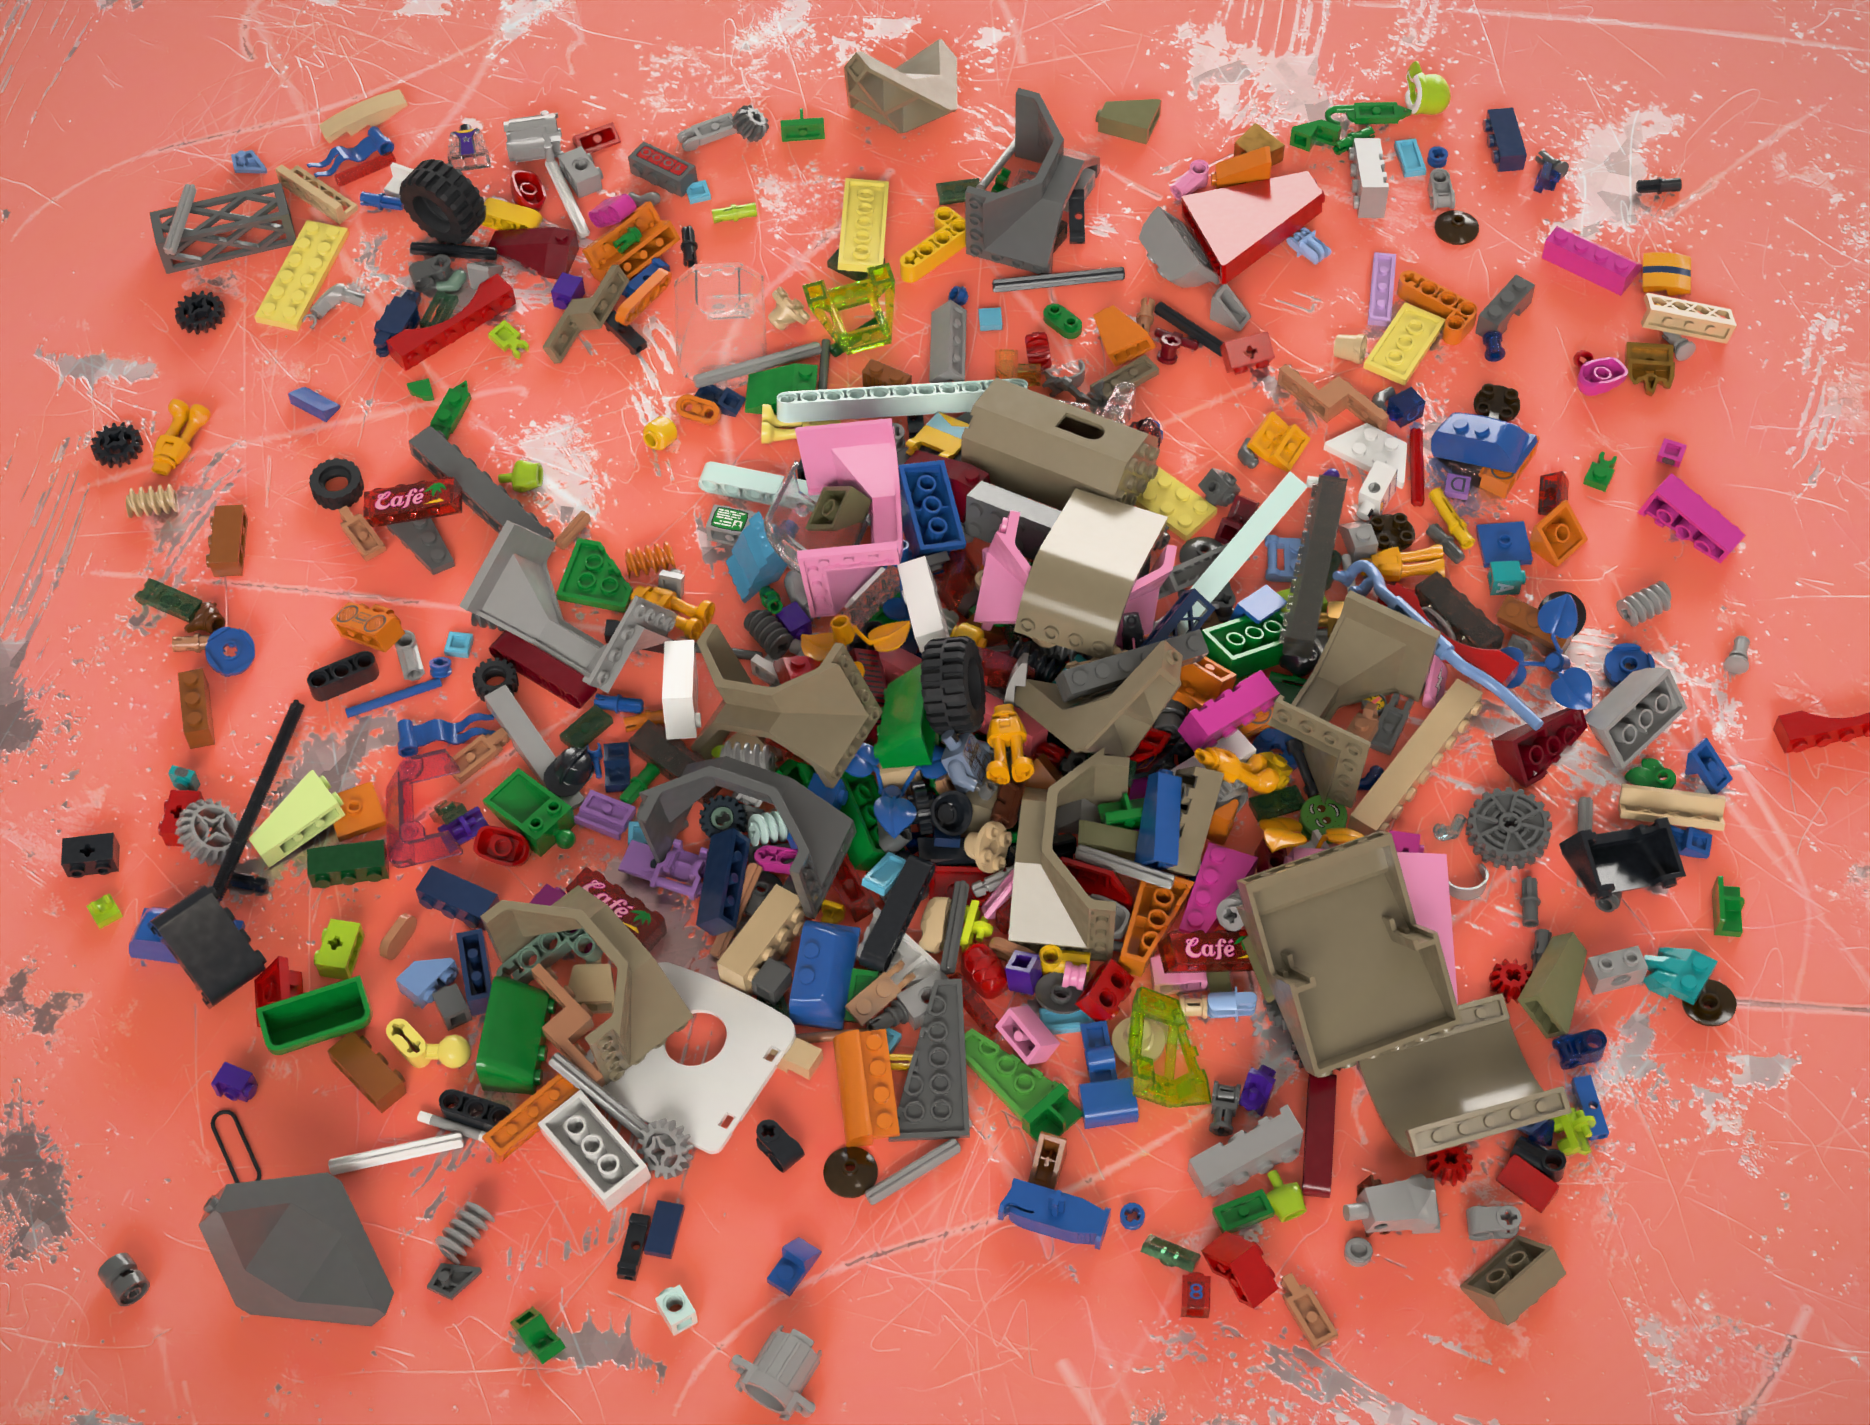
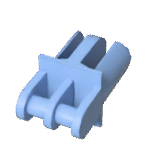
[1286,227,1332,265]
[1207,986,1257,1022]

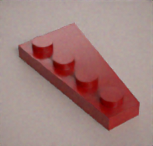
[929,866,1007,907]

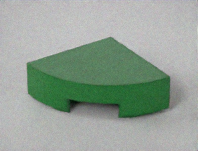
[406,378,434,401]

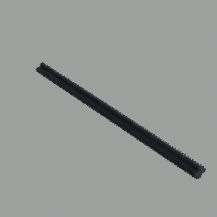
[212,700,305,903]

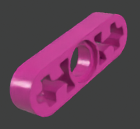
[754,845,798,875]

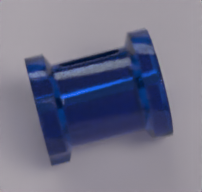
[1482,331,1506,362]

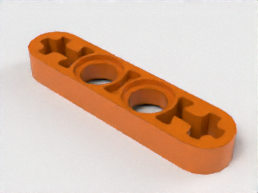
[615,268,672,326]

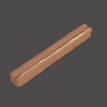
[710,863,763,959]

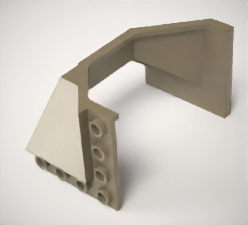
[1267,590,1441,809]
[690,623,883,789]
[1008,747,1130,962]
[480,885,694,1085]

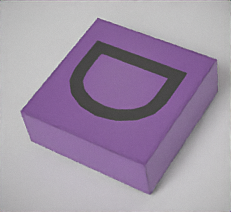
[1444,473,1471,500]

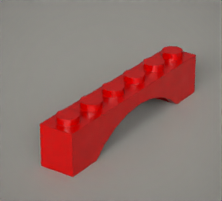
[386,273,516,371]
[1379,583,1519,691]
[1773,710,1870,754]

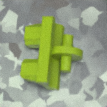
[1548,1107,1596,1156]

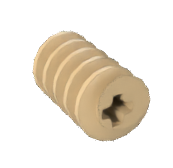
[125,484,178,518]

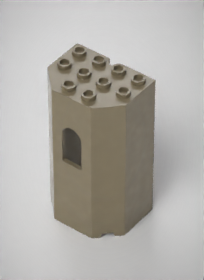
[961,377,1160,510]

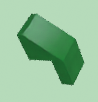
[1289,119,1342,152]
[510,1306,566,1364]

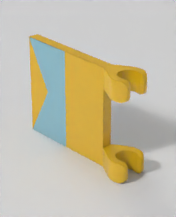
[906,412,969,459]

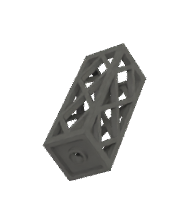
[149,183,296,274]

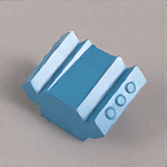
[726,511,795,603]

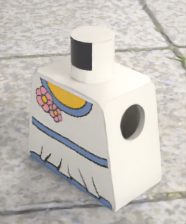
[1356,460,1398,521]

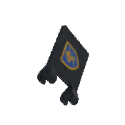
[1128,737,1192,781]

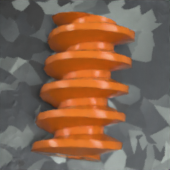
[624,541,676,579]

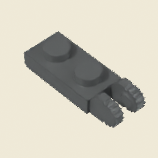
[1370,692,1414,756]

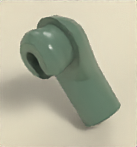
[436,270,467,293]

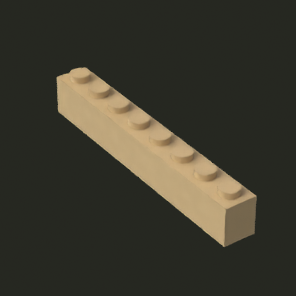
[1348,678,1483,836]

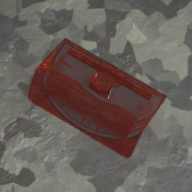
[1538,471,1569,516]

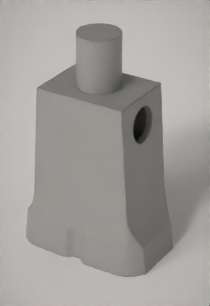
[1343,1173,1438,1233]

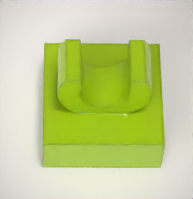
[86,893,123,929]

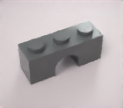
[1475,274,1535,343]

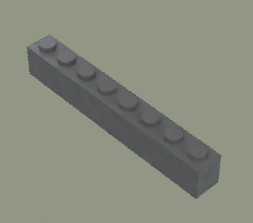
[408,426,555,550]

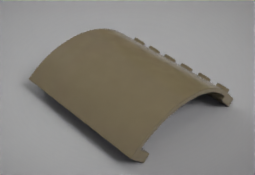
[1358,993,1572,1157]

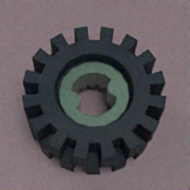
[699,795,748,838]

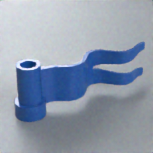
[306,126,394,178]
[397,713,495,758]

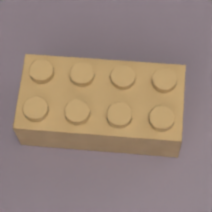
[717,884,805,996]

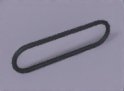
[211,1110,262,1183]

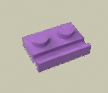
[574,790,636,840]

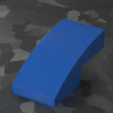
[1670,825,1713,859]

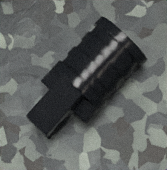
[1122,612,1145,651]

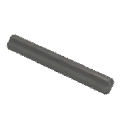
[940,880,969,975]

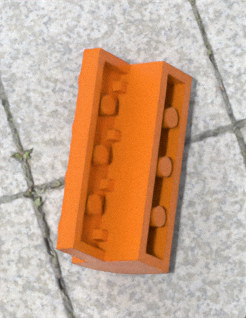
[582,202,681,283]
[1144,633,1237,711]
[833,1029,900,1148]

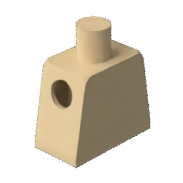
[568,957,615,1014]

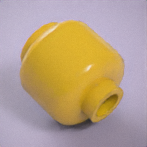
[643,416,677,450]
[950,622,987,653]

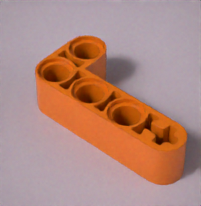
[1397,270,1478,345]

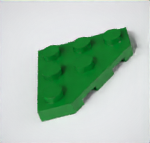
[556,538,633,613]

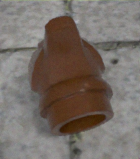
[184,602,225,633]

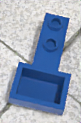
[1078,1021,1139,1129]

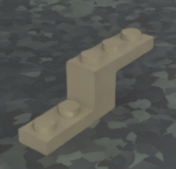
[542,265,630,364]

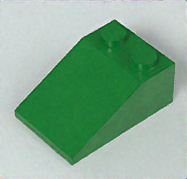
[745,363,818,415]

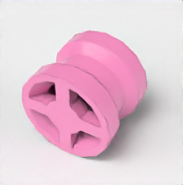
[1062,961,1087,991]

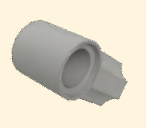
[394,630,425,681]

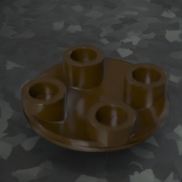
[1473,383,1520,422]
[1369,513,1415,551]

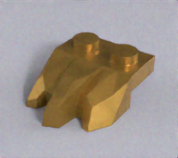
[1625,342,1675,396]

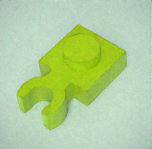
[488,320,529,359]

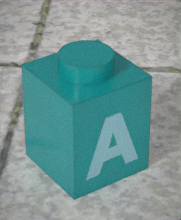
[1487,561,1526,595]

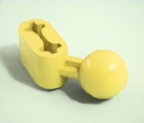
[386,1018,471,1069]

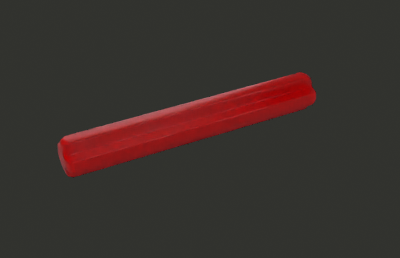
[1410,428,1425,507]

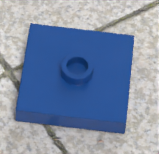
[1476,521,1533,568]

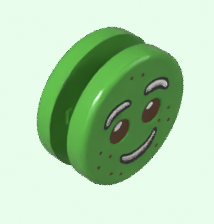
[1299,795,1348,844]

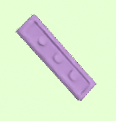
[1367,252,1396,327]

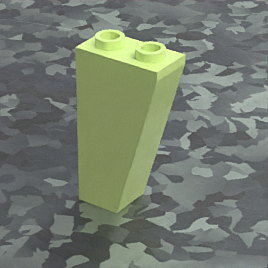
[249,770,345,868]

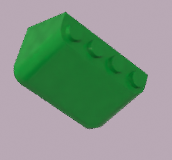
[874,663,937,769]
[256,975,373,1055]
[476,976,557,1095]

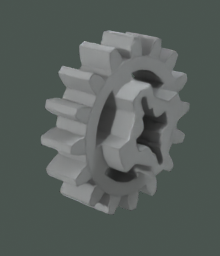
[637,1118,694,1180]

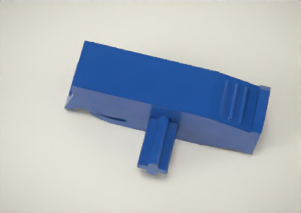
[998,1178,1111,1250]

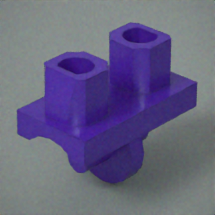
[437,806,489,851]
[1239,1065,1276,1116]

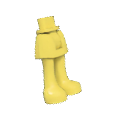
[761,404,841,444]

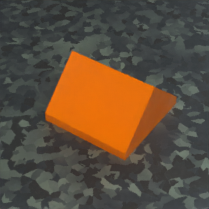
[1529,500,1588,567]

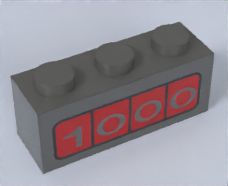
[628,141,698,197]

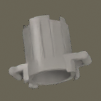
[503,110,564,163]
[729,1325,822,1421]

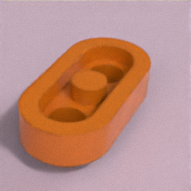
[676,394,721,426]

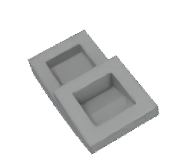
[1004,653,1029,706]

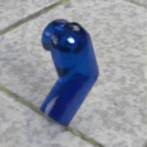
[1358,765,1384,791]

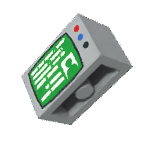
[706,504,756,546]

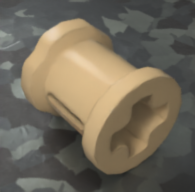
[1179,995,1207,1019]

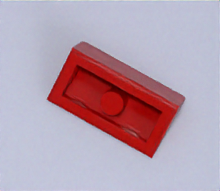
[572,122,621,154]
[1496,1154,1559,1213]

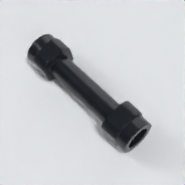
[1285,738,1320,799]

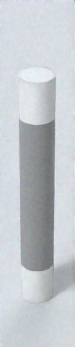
[417,1111,487,1143]

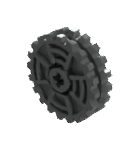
[1465,787,1552,870]

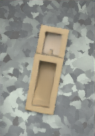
[766,1038,823,1080]

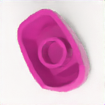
[1577,357,1628,396]

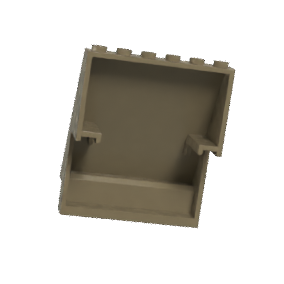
[1236,830,1462,1077]

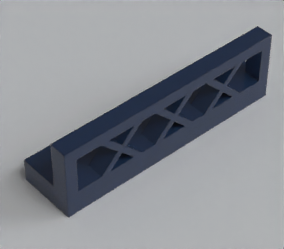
[1139,588,1216,647]

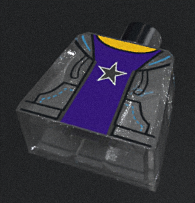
[447,124,492,171]

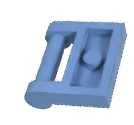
[1265,535,1309,583]

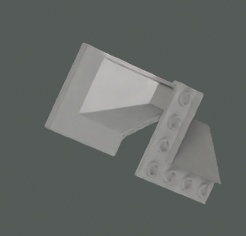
[459,520,678,693]

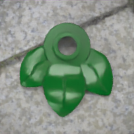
[1624,758,1676,790]

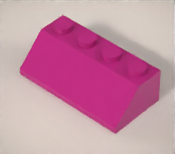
[1542,226,1643,296]

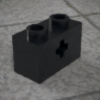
[61,832,120,878]

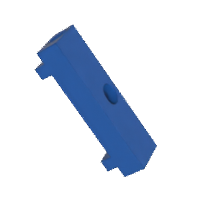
[622,258,670,298]
[1571,1075,1609,1141]

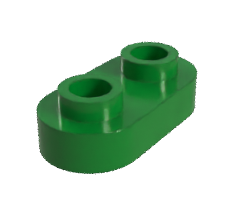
[1043,304,1082,339]

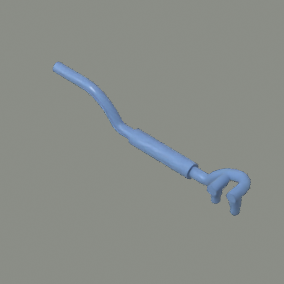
[1332,560,1544,731]

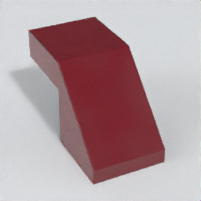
[1214,494,1260,544]

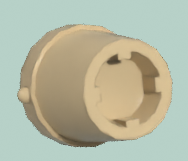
[1333,334,1367,364]

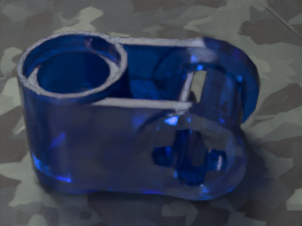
[1552,1029,1607,1070]

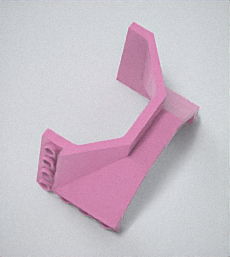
[795,418,904,618]
[974,510,1177,650]

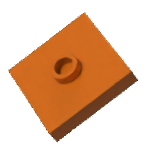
[333,781,388,842]

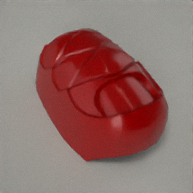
[510,170,546,212]
[473,825,531,867]
[960,942,1009,999]

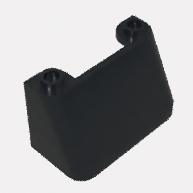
[1559,817,1686,900]

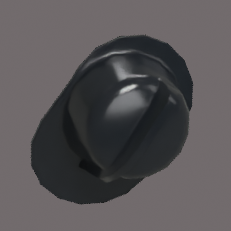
[543,747,594,797]

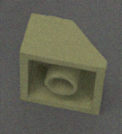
[805,486,872,531]

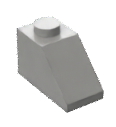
[1338,520,1378,563]

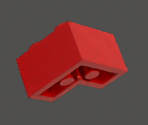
[1201,1231,1279,1308]

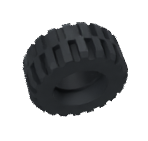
[399,159,486,245]
[920,636,986,735]

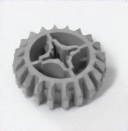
[175,798,240,867]

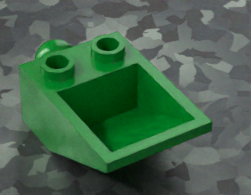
[483,768,576,857]

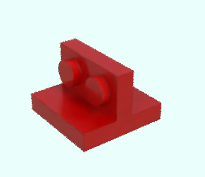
[254,956,303,1027]

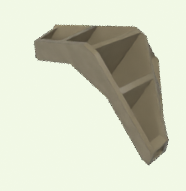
[844,39,958,134]
[1014,641,1183,757]

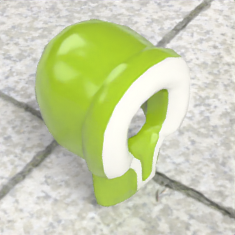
[1405,61,1451,115]

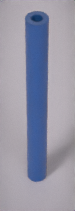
[345,678,442,718]

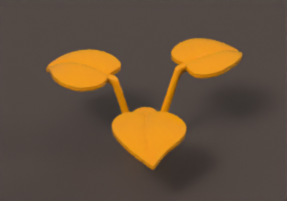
[801,615,911,677]
[1259,817,1364,853]

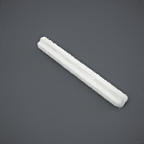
[545,160,590,239]
[328,1132,464,1175]

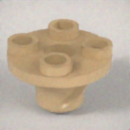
[768,286,811,330]
[964,821,1012,873]
[1112,1016,1165,1068]

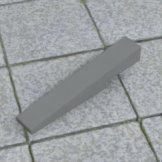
[1158,543,1250,600]
[484,685,585,810]

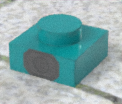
[168,765,201,791]

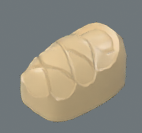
[918,897,952,954]

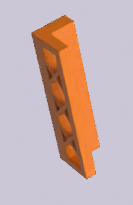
[482,1074,579,1164]

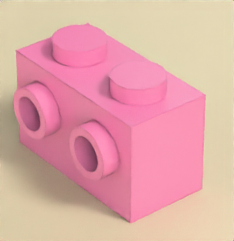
[995,1005,1060,1065]

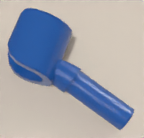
[586,743,603,778]

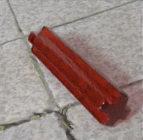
[334,151,396,187]

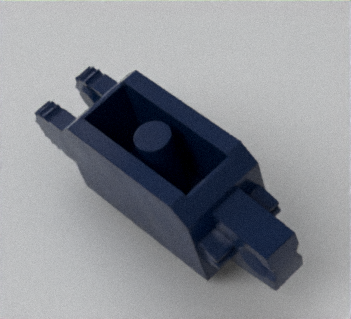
[373,290,421,358]

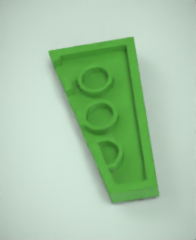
[965,1028,1059,1122]

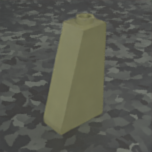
[1078,820,1139,865]
[1517,932,1587,1039]

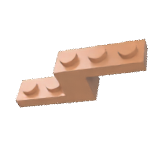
[1278,364,1389,432]
[531,963,605,1087]

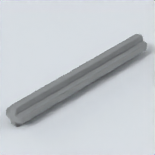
[548,1052,648,1138]

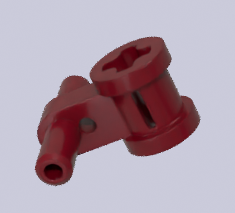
[1154,328,1199,365]

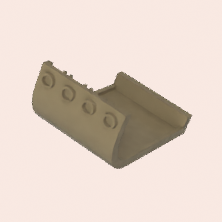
[1014,488,1168,659]

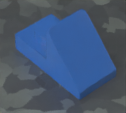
[1685,738,1733,794]
[767,1237,822,1297]

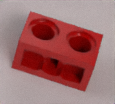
[1075,958,1135,1022]

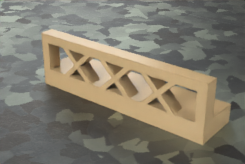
[275,164,359,225]
[1641,293,1737,344]
[1618,784,1726,831]

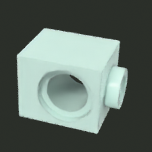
[655,1285,698,1336]

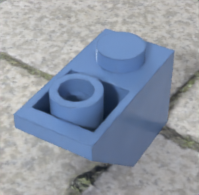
[395,958,459,1009]

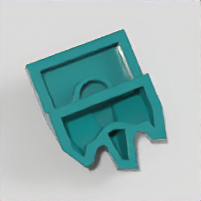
[1643,947,1718,1005]

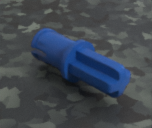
[360,191,404,211]
[594,693,644,714]

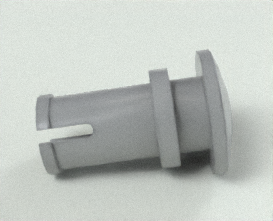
[1662,331,1696,361]
[1724,636,1750,674]

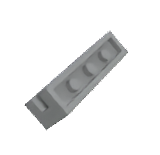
[929,299,967,383]

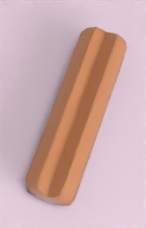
[555,511,591,550]

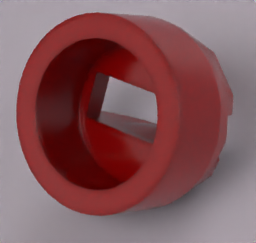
[1573,350,1594,369]

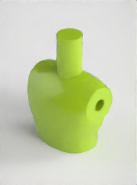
[498,460,543,493]
[1266,1170,1307,1222]

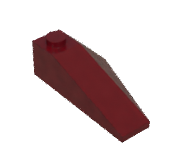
[488,227,579,280]
[904,450,991,523]
[1491,708,1588,788]

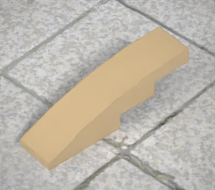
[319,89,408,143]

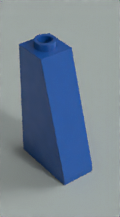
[1134,769,1182,870]

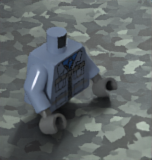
[941,729,1010,800]

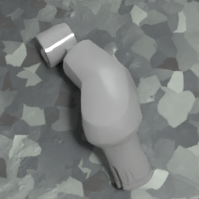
[302,283,365,328]
[784,568,821,622]

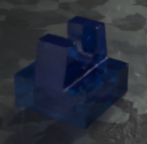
[1533,161,1561,193]

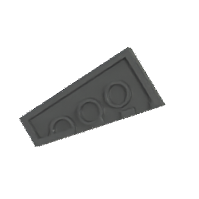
[374,495,455,575]

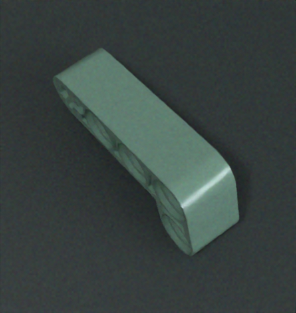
[496,928,603,984]

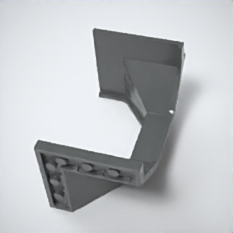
[965,88,1100,275]
[636,756,857,919]

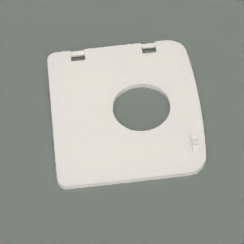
[585,962,796,1154]

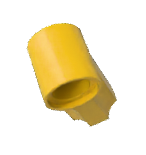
[1039,944,1091,977]

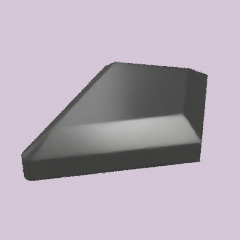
[427,1263,482,1300]

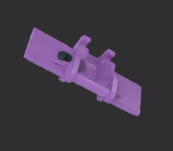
[618,838,709,901]

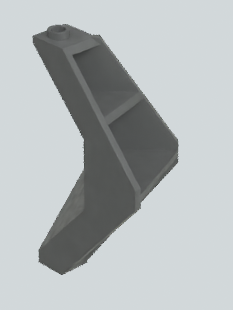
[198,1172,394,1326]

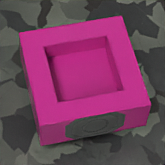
[1656,438,1687,468]

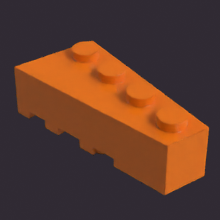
[1118,876,1195,977]

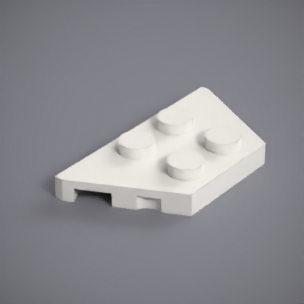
[1323,423,1407,489]
[856,907,940,989]

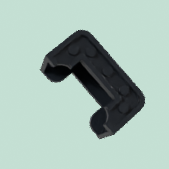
[147,884,267,1009]

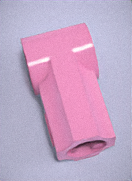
[1170,159,1209,201]

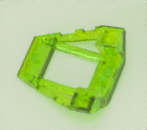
[802,263,895,355]
[1128,986,1211,1108]

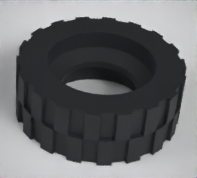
[309,458,364,510]

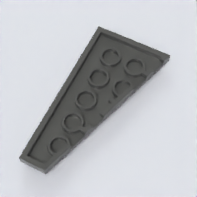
[888,979,970,1142]

